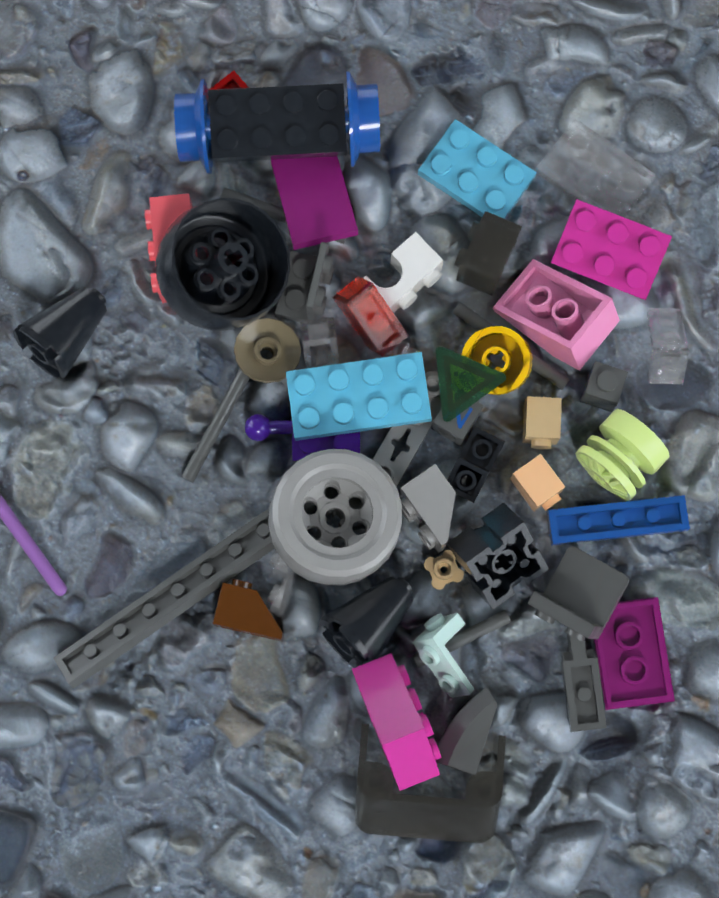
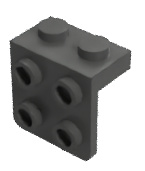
[528,547,629,642]

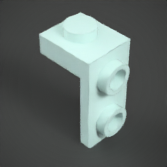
[412,613,474,698]

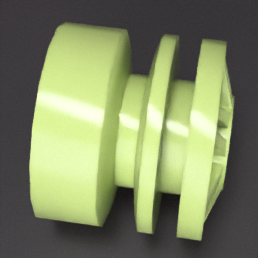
[575,409,670,501]

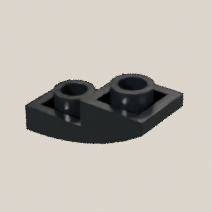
[447,426,505,503]

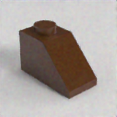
[213,579,284,642]

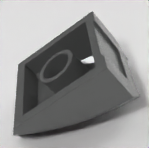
[436,687,497,775]

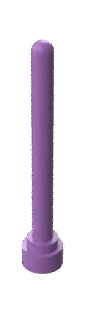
[0,494,67,596]

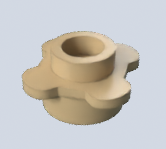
[424,550,464,590]

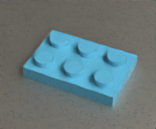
[418,119,537,228]

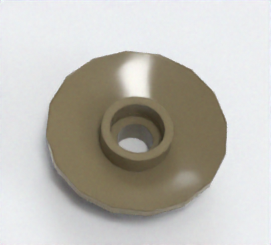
[234,318,301,383]

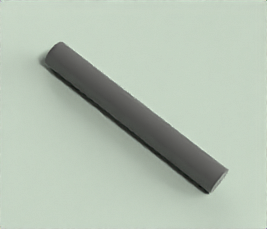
[412,610,511,668]

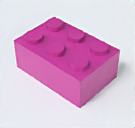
[551,199,672,300]
[352,653,442,791]

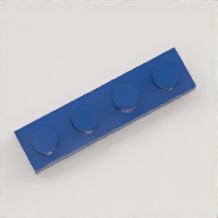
[547,495,690,546]

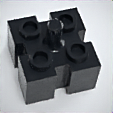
[447,503,549,609]

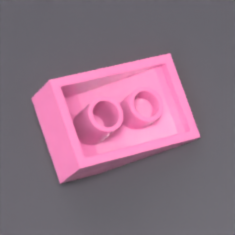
[493,259,620,371]

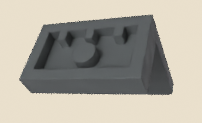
[275,242,334,325]

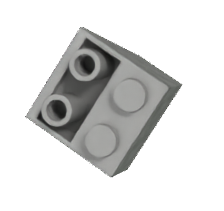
[399,464,456,554]

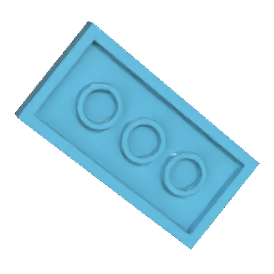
[286,352,432,441]

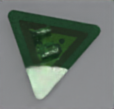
[436,346,506,422]

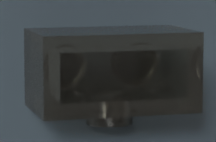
[454,211,522,296]

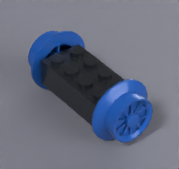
[174,71,380,174]

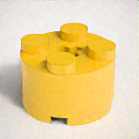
[462,326,532,395]

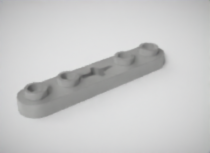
[350,371,447,510]

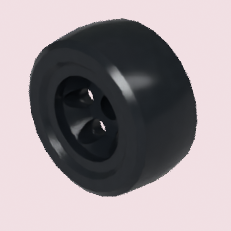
[155,198,290,331]

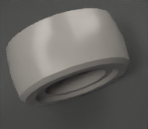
[268,449,402,585]

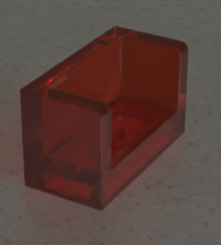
[332,277,409,357]

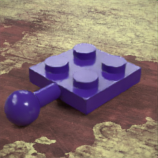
[244,414,360,462]

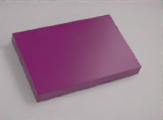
[271,156,358,250]
[593,597,675,710]

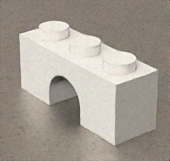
[341,232,443,335]

